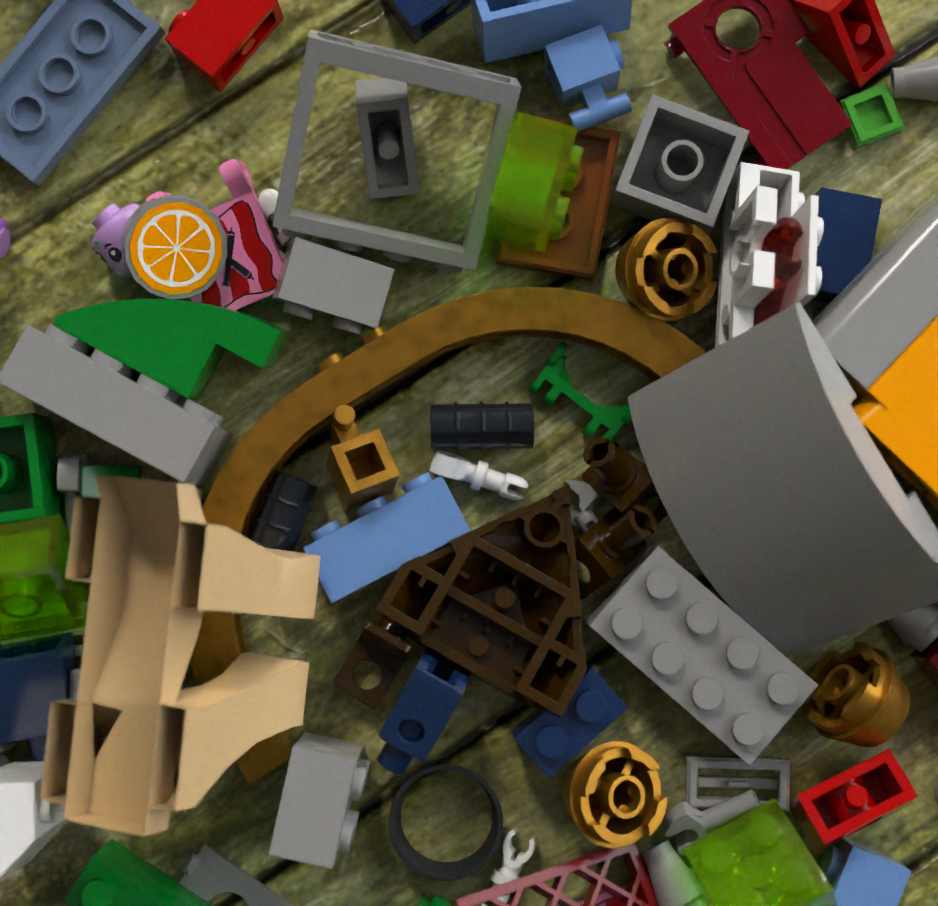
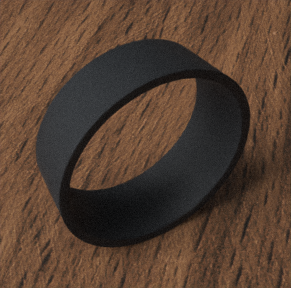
[389,764,503,881]

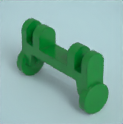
[528,341,632,441]

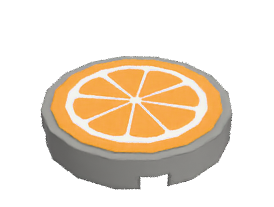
[121,195,227,299]

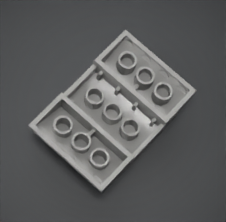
[627,301,938,656]

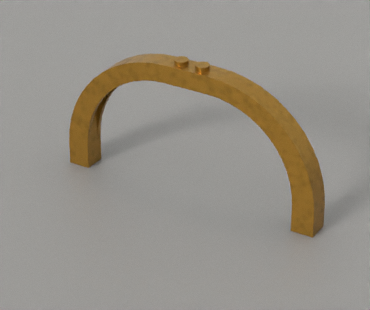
[190,287,706,784]

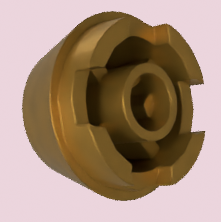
[615,217,718,321]
[802,641,910,748]
[562,741,667,849]

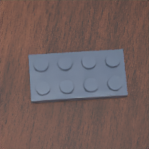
[0,0,165,186]

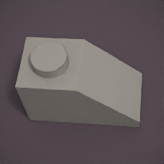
[356,77,420,199]

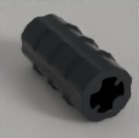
[430,401,534,452]
[249,470,319,552]

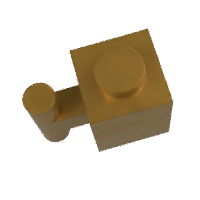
[326,405,400,511]

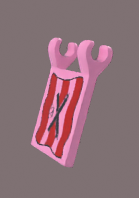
[146,159,283,311]

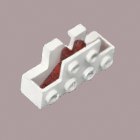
[715,162,824,348]

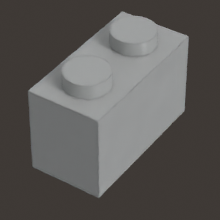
[272,237,395,335]

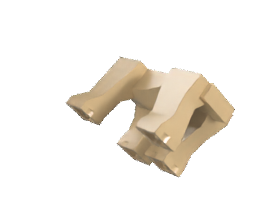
[40,475,321,836]

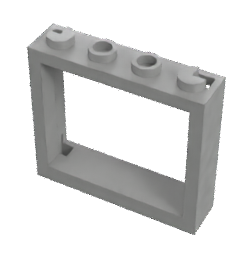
[272,29,521,273]

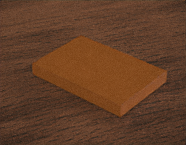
[495,114,621,281]

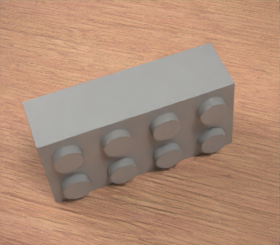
[0,324,233,486]
[584,545,818,765]

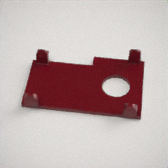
[663,0,852,170]

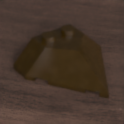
[375,484,587,718]

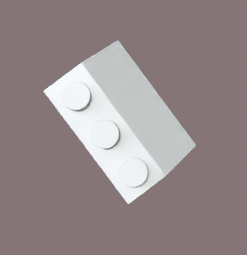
[0,757,68,883]

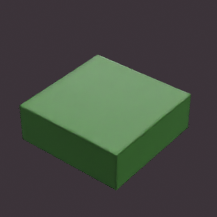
[838,83,905,151]

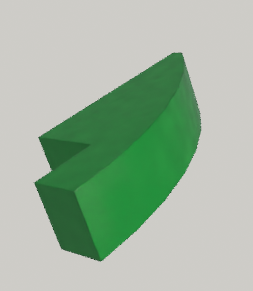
[53,299,291,398]

